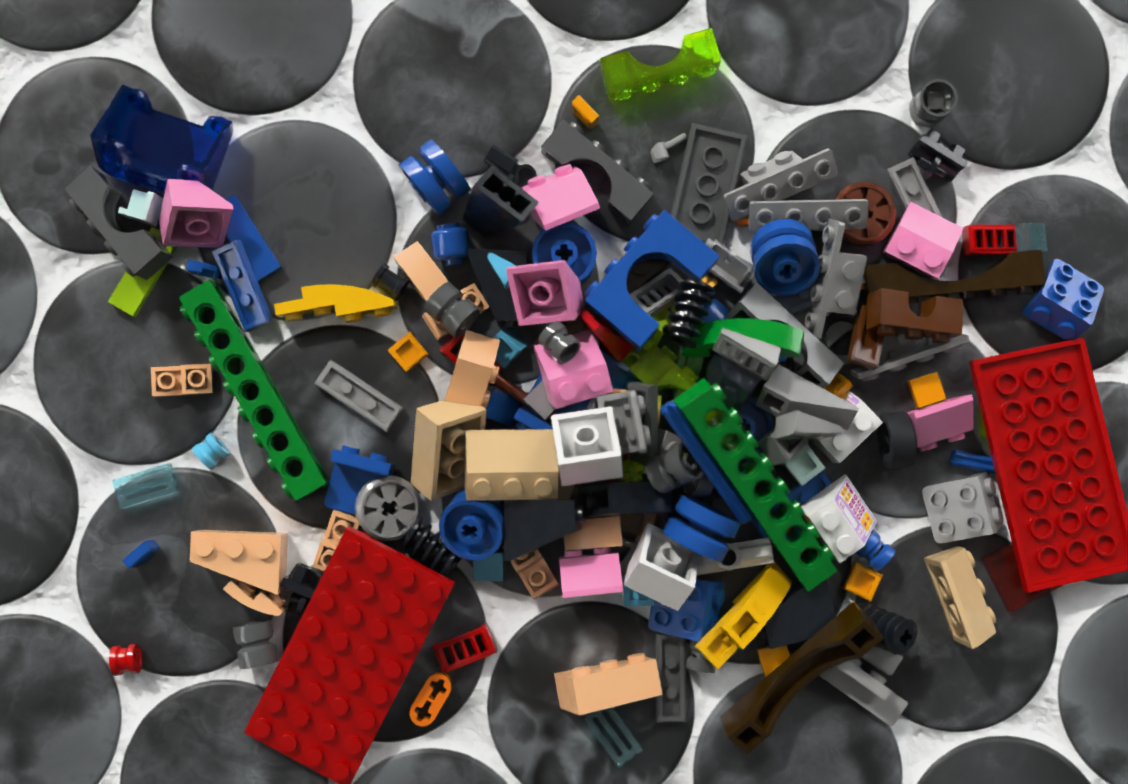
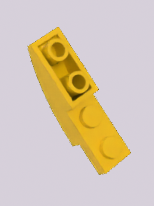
[274,284,398,323]
[695,562,792,669]

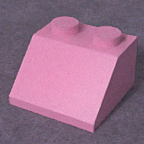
[521,164,600,231]
[159,179,233,248]
[882,202,963,280]
[506,260,585,326]
[534,329,613,409]
[906,395,974,452]
[559,547,623,598]

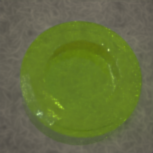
[616,460,644,482]

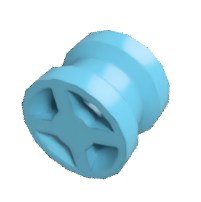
[192,432,230,470]

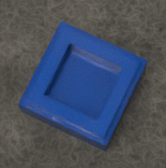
[122,539,160,568]

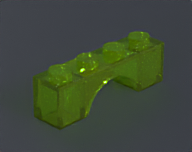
[599,28,721,100]
[629,344,744,444]

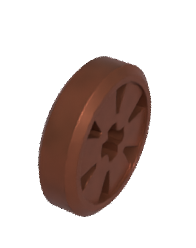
[834,181,896,247]

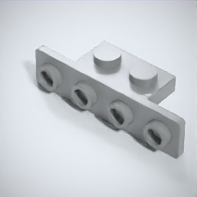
[724,148,838,221]
[748,199,869,231]
[805,218,867,340]
[850,334,970,381]
[804,640,908,726]

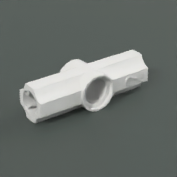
[697,537,774,576]

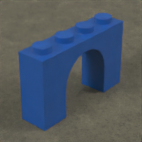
[584,210,720,351]

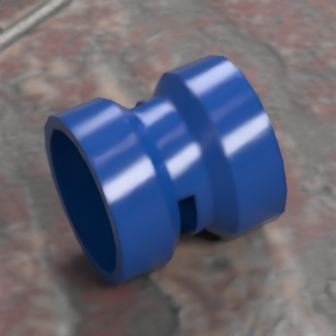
[855,530,896,571]

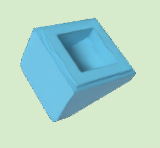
[487,253,515,290]
[494,328,529,369]
[473,551,504,581]

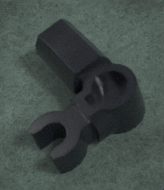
[484,145,537,189]

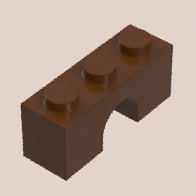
[866,288,963,343]

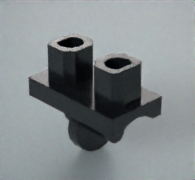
[907,129,968,182]
[280,562,323,616]

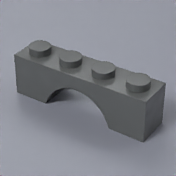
[541,119,654,225]
[65,165,173,280]
[725,283,844,388]

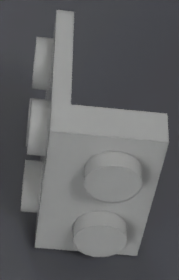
[596,390,651,454]
[922,472,1004,544]

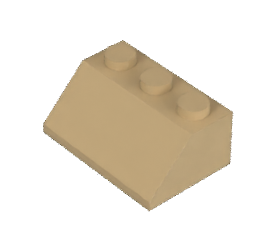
[411,401,487,501]
[464,429,559,501]
[924,546,997,649]

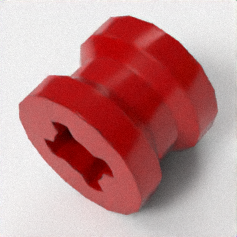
[109,643,142,676]

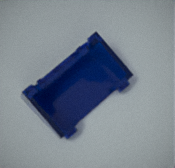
[90,85,233,194]

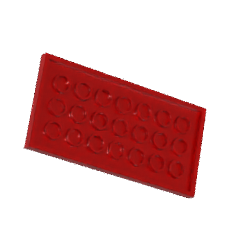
[969,337,1128,593]
[244,526,455,784]

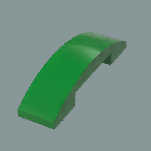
[682,318,805,357]

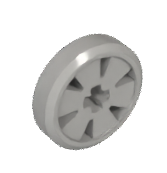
[355,475,421,541]

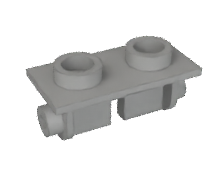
[705,238,754,294]

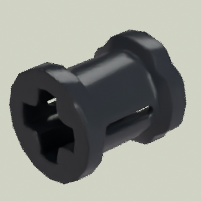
[371,264,410,301]

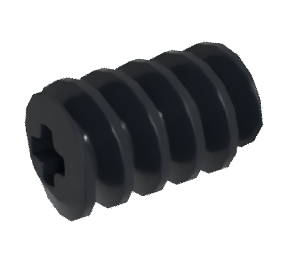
[662,280,716,348]
[401,516,462,577]
[858,602,918,655]

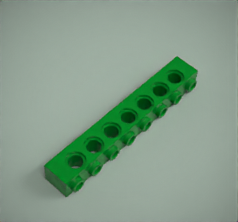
[179,279,330,501]
[673,378,837,592]

